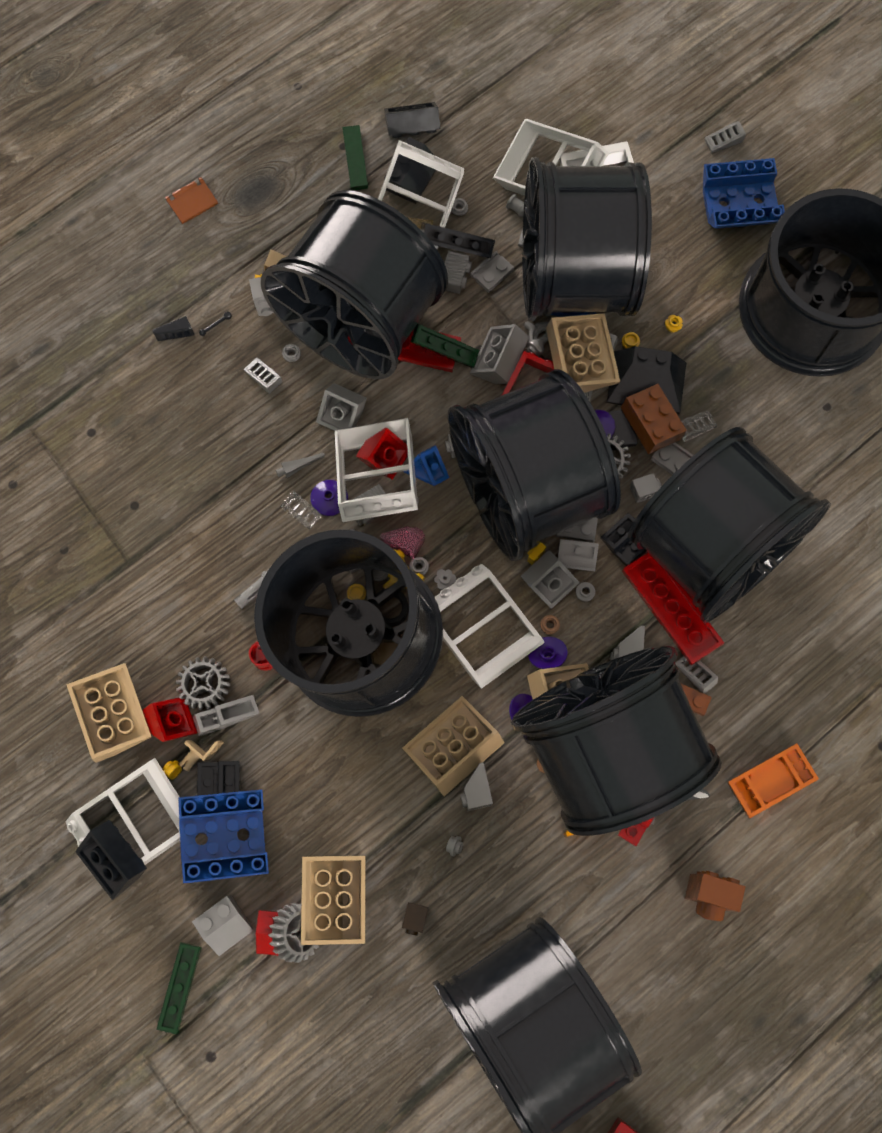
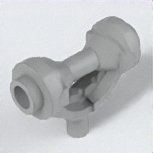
[524,321,549,357]

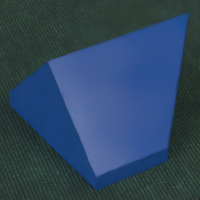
[403,445,450,486]

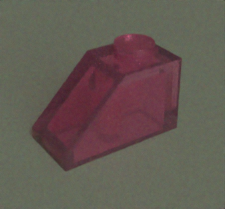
[380,526,425,559]

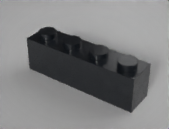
[420,222,495,258]

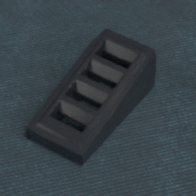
[152,316,195,341]

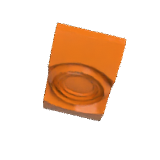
[728,743,819,819]

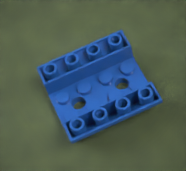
[703,158,785,229]
[178,789,269,884]

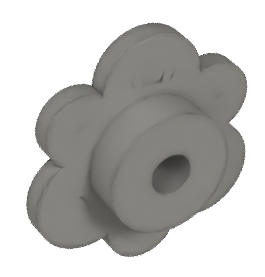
[434,569,457,590]

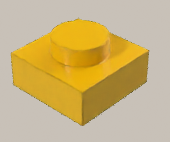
[527,542,547,565]

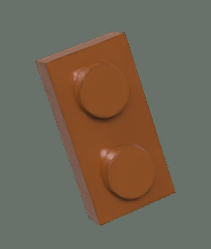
[680,683,712,716]

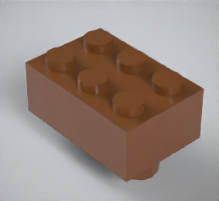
[621,384,687,454]
[684,871,746,921]

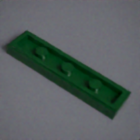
[342,125,368,191]
[411,324,480,368]
[156,942,202,1035]

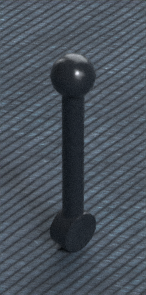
[199,312,232,336]

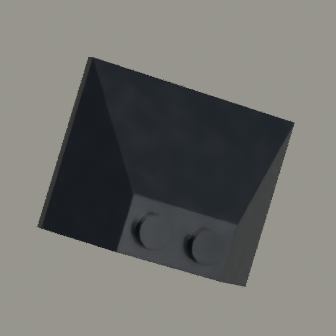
[606,346,687,414]

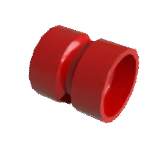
[249,641,273,671]

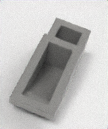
[193,695,259,736]

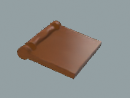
[165,177,218,224]

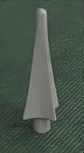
[276,453,325,478]

